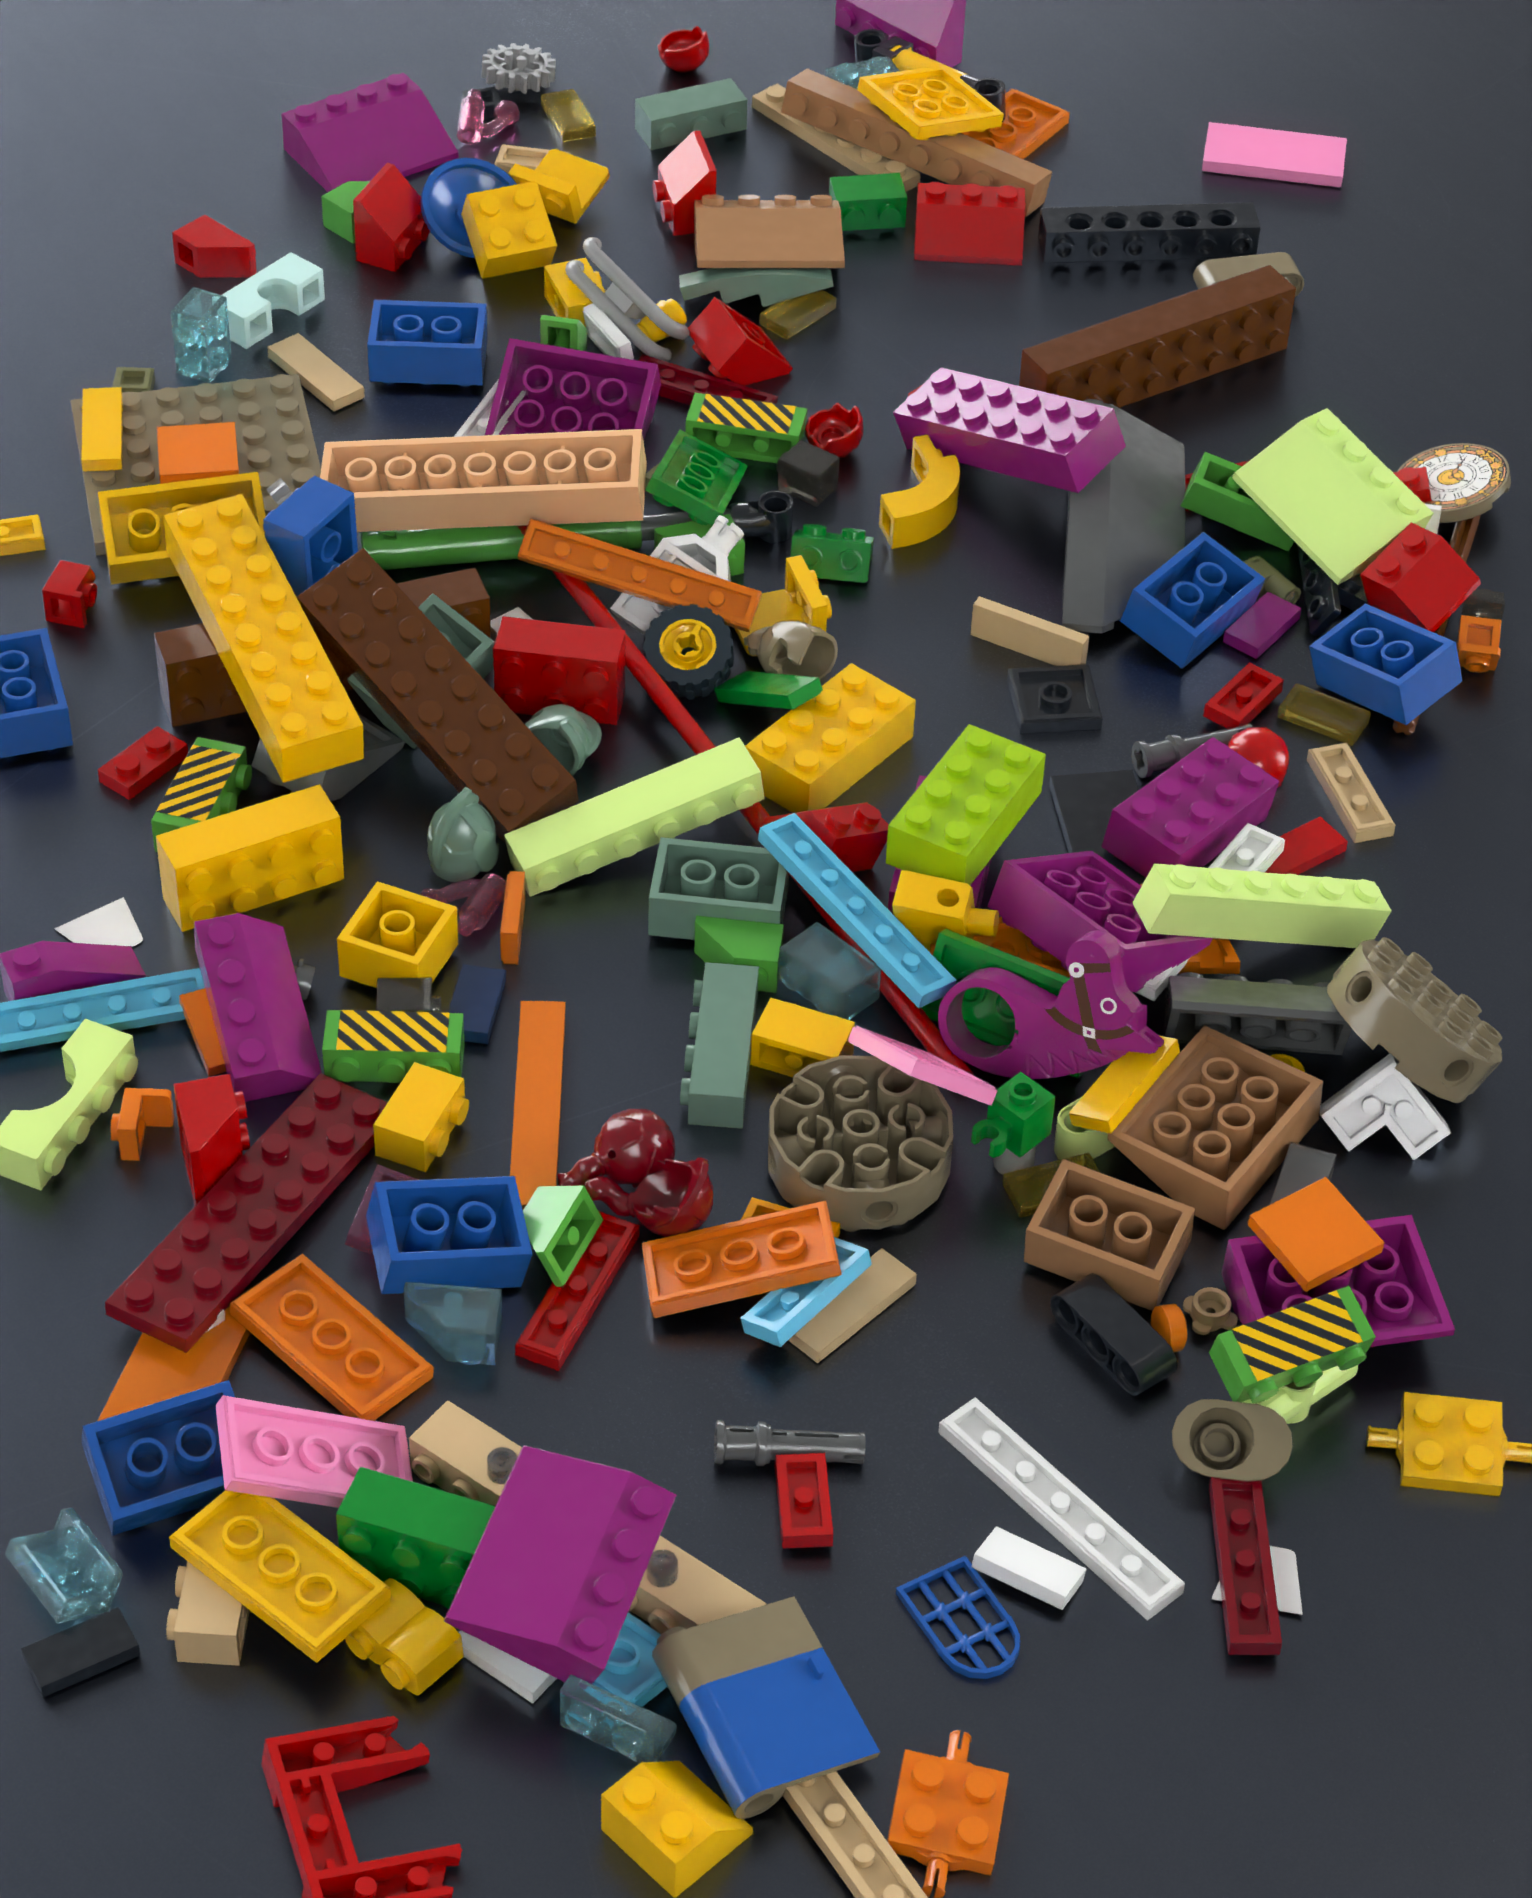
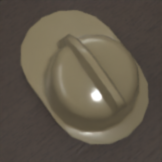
[1172,1399,1293,1482]

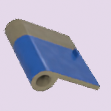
[652,1596,880,1819]

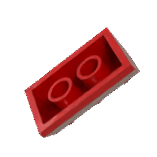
[914,182,1025,266]

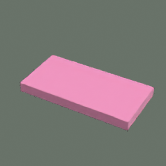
[1202,122,1347,187]
[848,1026,998,1106]
[215,1395,413,1508]

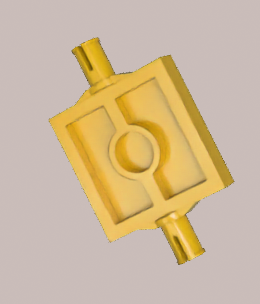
[1366,1392,1532,1496]

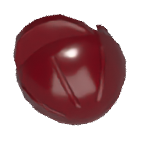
[557,1109,676,1188]
[585,1157,713,1237]

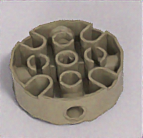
[1327,937,1502,1103]
[768,1055,953,1232]

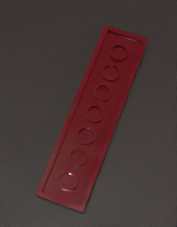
[105,1073,388,1353]

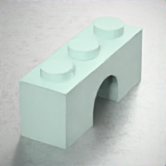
[212,252,325,349]

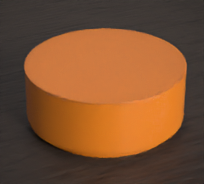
[1151,1304,1187,1352]

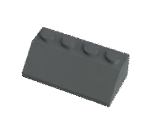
[1164,972,1352,1055]

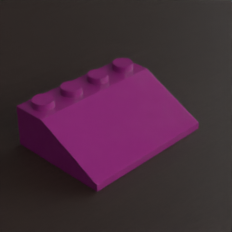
[835,0,966,67]
[281,72,459,192]
[485,338,661,441]
[988,851,1212,992]
[1221,1215,1455,1347]
[444,1445,677,1692]

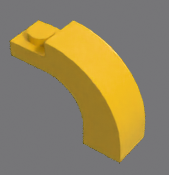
[879,434,960,549]

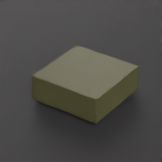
[112,367,155,393]

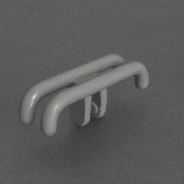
[565,237,690,362]

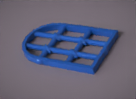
[896,1556,1020,1679]

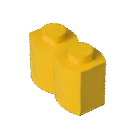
[345,1578,464,1696]

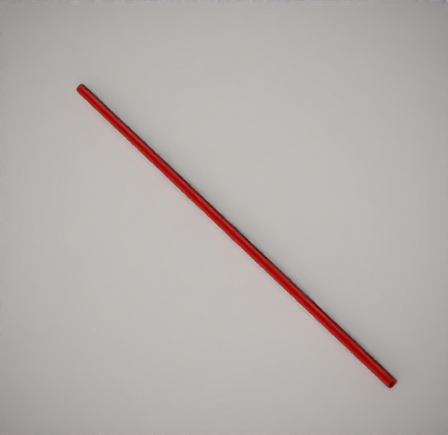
[517,525,974,1076]

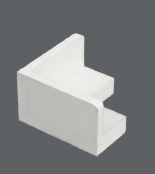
[1320,1054,1451,1160]

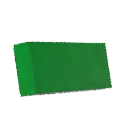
[714,671,823,709]

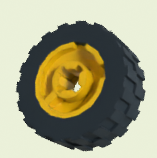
[643,604,734,700]

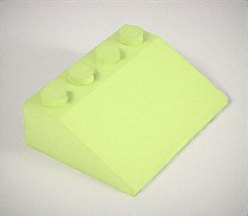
[1232,408,1434,585]

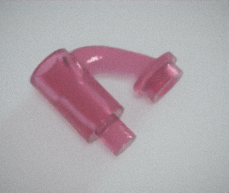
[457,89,520,145]
[420,874,506,936]

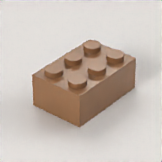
[1024,1159,1195,1311]

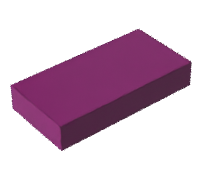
[1223,592,1301,659]

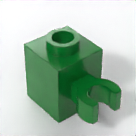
[971,1072,1056,1158]

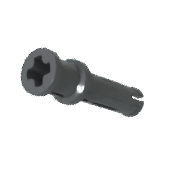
[1131,724,1253,778]
[714,1420,865,1467]

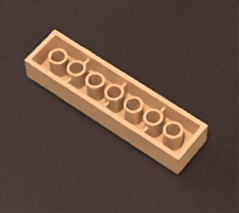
[320,429,647,532]

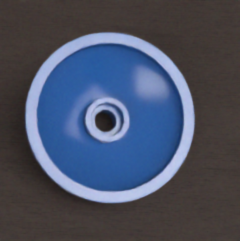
[421,158,517,258]

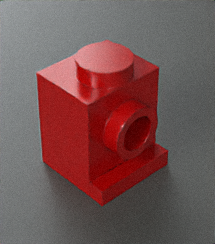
[42,560,97,628]

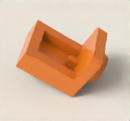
[1457,615,1502,673]
[111,1088,174,1161]

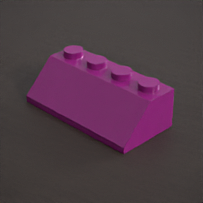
[194,913,322,1102]

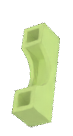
[0,1019,138,1191]

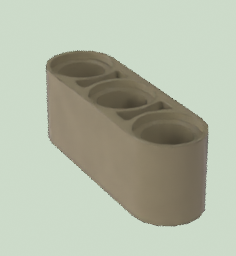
[1193,252,1304,297]

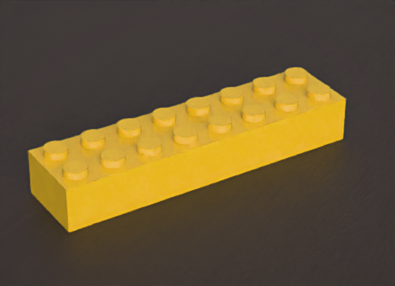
[164,494,364,783]

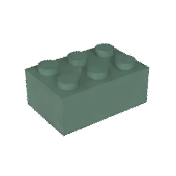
[648,837,789,940]

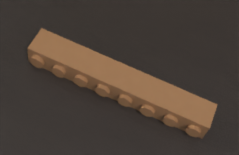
[781,69,1052,217]

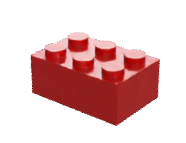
[493,616,625,725]

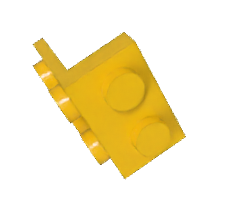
[508,149,610,224]
[735,555,832,656]

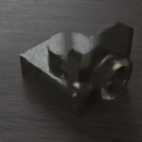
[1460,589,1505,620]

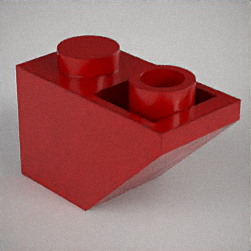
[172,214,257,278]

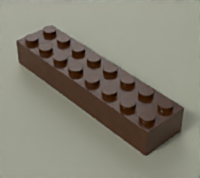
[1019,265,1296,408]
[297,548,579,844]
[154,568,491,727]

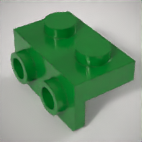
[790,524,874,583]

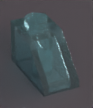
[404,1282,502,1365]

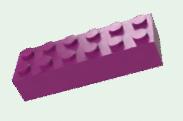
[893,367,1126,493]

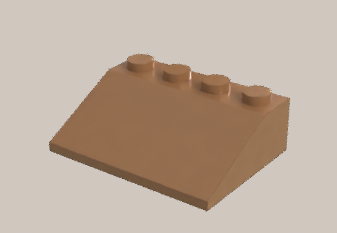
[694,195,845,268]
[1108,1025,1323,1230]

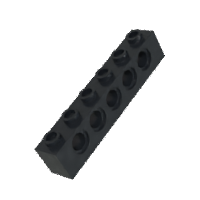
[1038,202,1261,263]

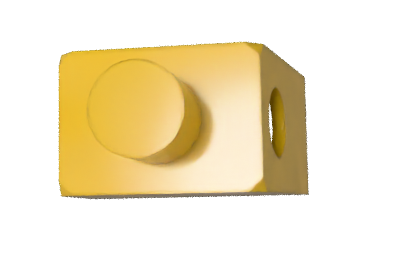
[892,870,999,952]

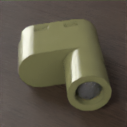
[1243,556,1301,604]

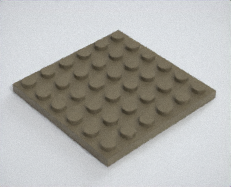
[70,374,321,556]

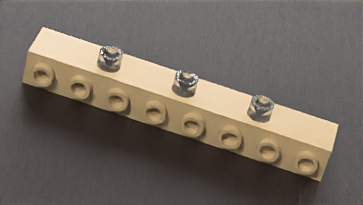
[409,1400,767,1634]

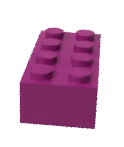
[1101,737,1280,877]

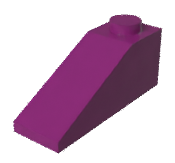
[0,941,146,1001]

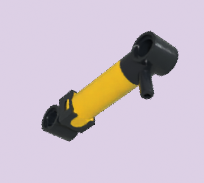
[854,29,1006,122]

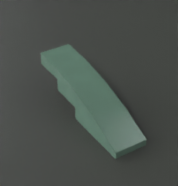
[679,268,833,307]

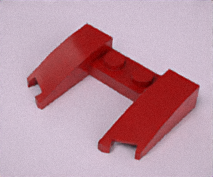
[261,1716,462,1898]

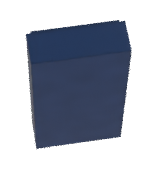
[448,964,506,1044]

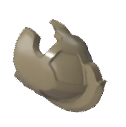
[744,621,838,679]

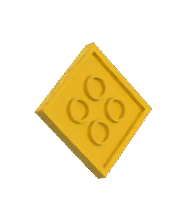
[857,65,1004,140]

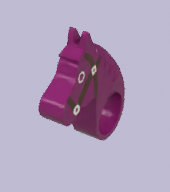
[938,930,1164,1079]

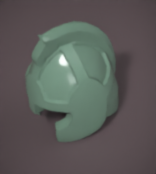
[525,704,602,776]
[427,786,499,882]

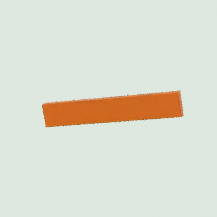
[517,518,762,632]
[510,1001,566,1210]

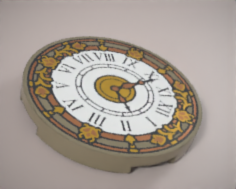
[1398,443,1511,523]

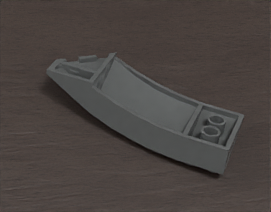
[1062,399,1185,633]

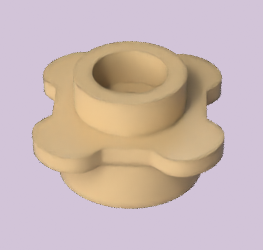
[1183,1287,1238,1335]

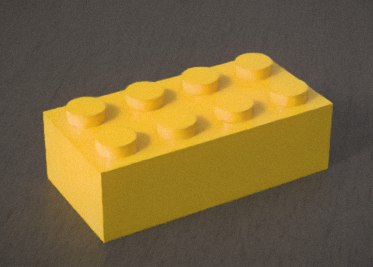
[98,472,266,584]
[745,663,916,813]
[156,784,344,932]

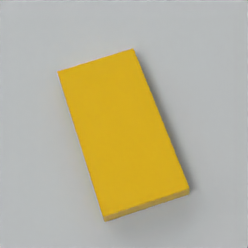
[169,1490,391,1663]

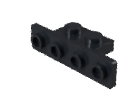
[1297,545,1368,637]

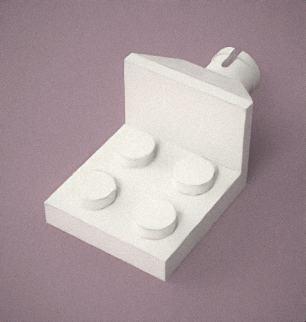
[610,515,744,635]

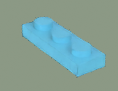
[741,1237,872,1347]

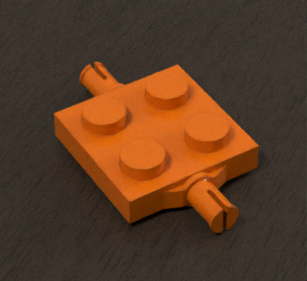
[887,1730,1009,1898]

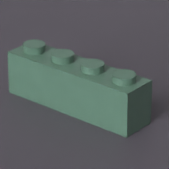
[680,962,759,1129]

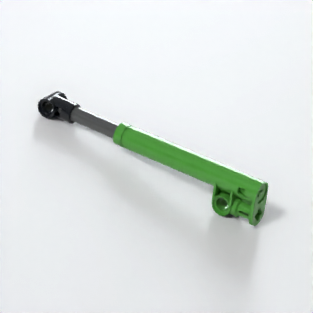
[359,491,793,570]

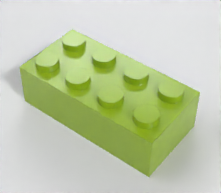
[886,724,1046,885]

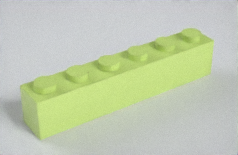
[504,737,765,897]
[1133,864,1392,948]

